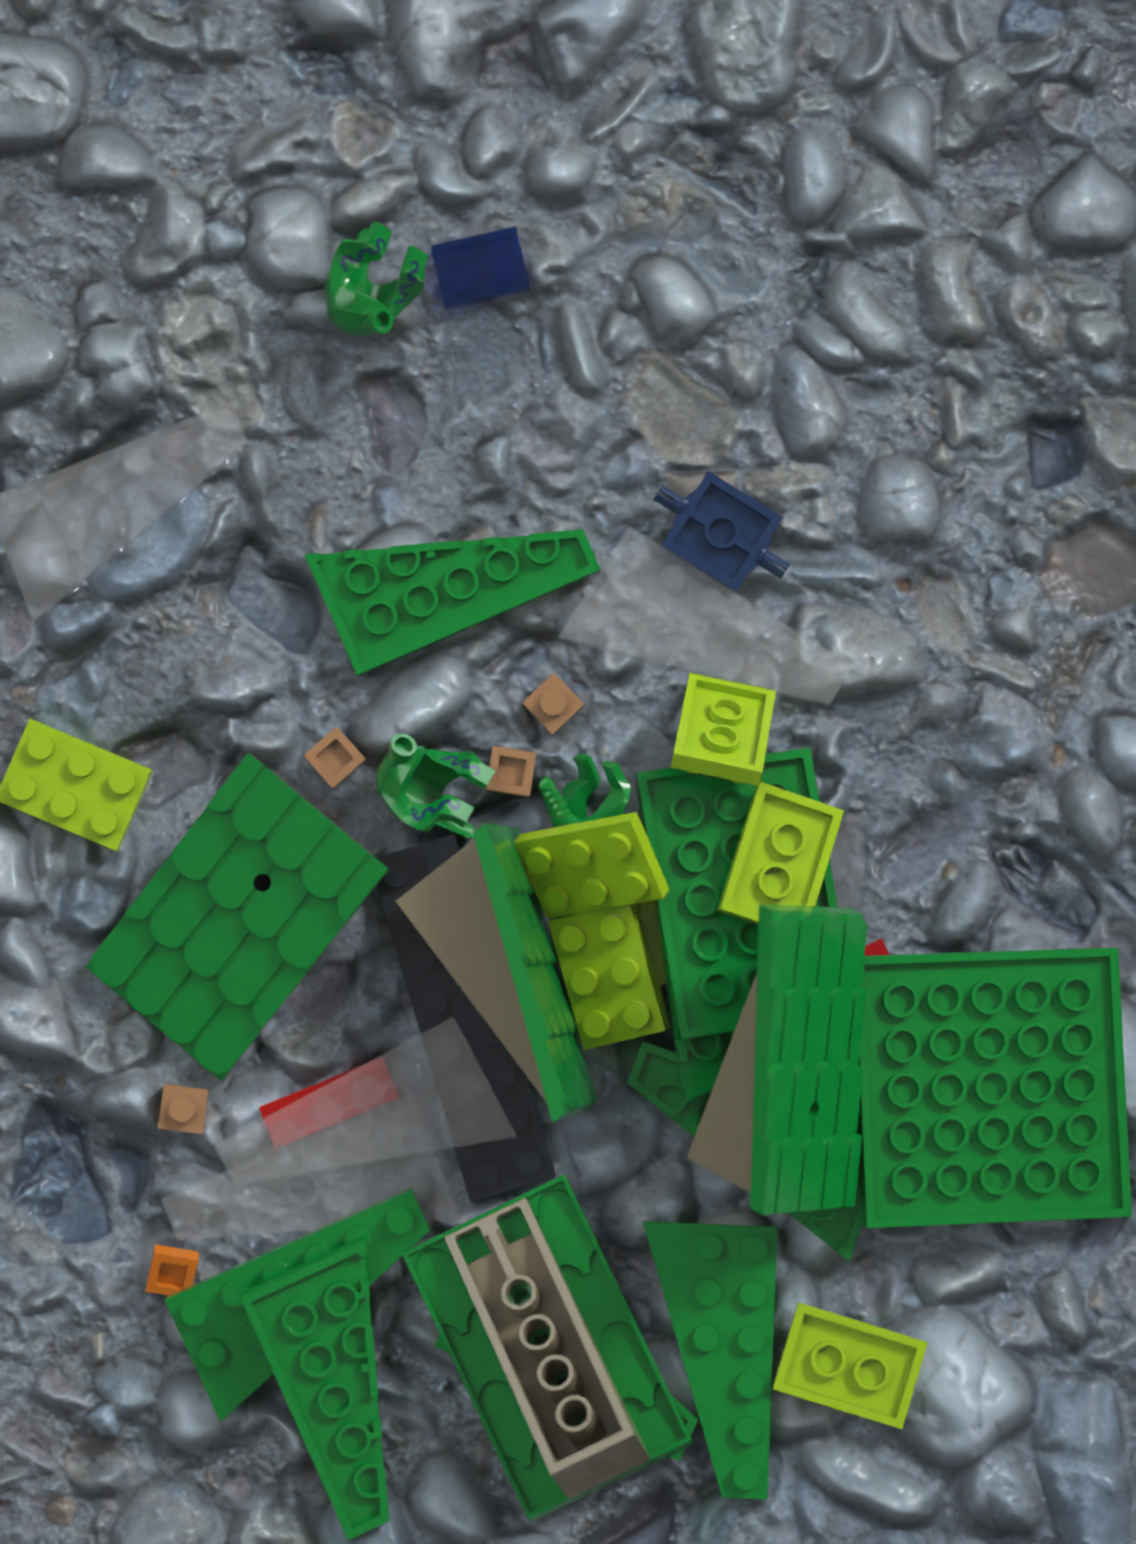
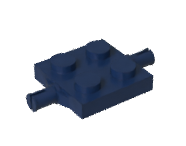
[653,471,790,594]

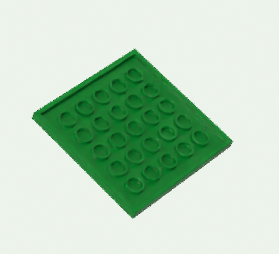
[858,947,1132,1228]

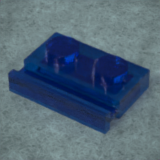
[430,226,530,310]

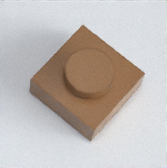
[522,673,585,736]
[303,726,367,790]
[486,746,537,798]
[158,1084,210,1134]

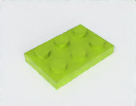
[671,673,776,786]
[0,718,154,852]
[717,782,844,925]
[514,812,669,919]
[548,903,671,1050]
[772,1301,928,1429]

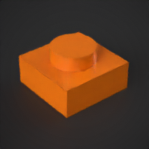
[145,1244,199,1296]

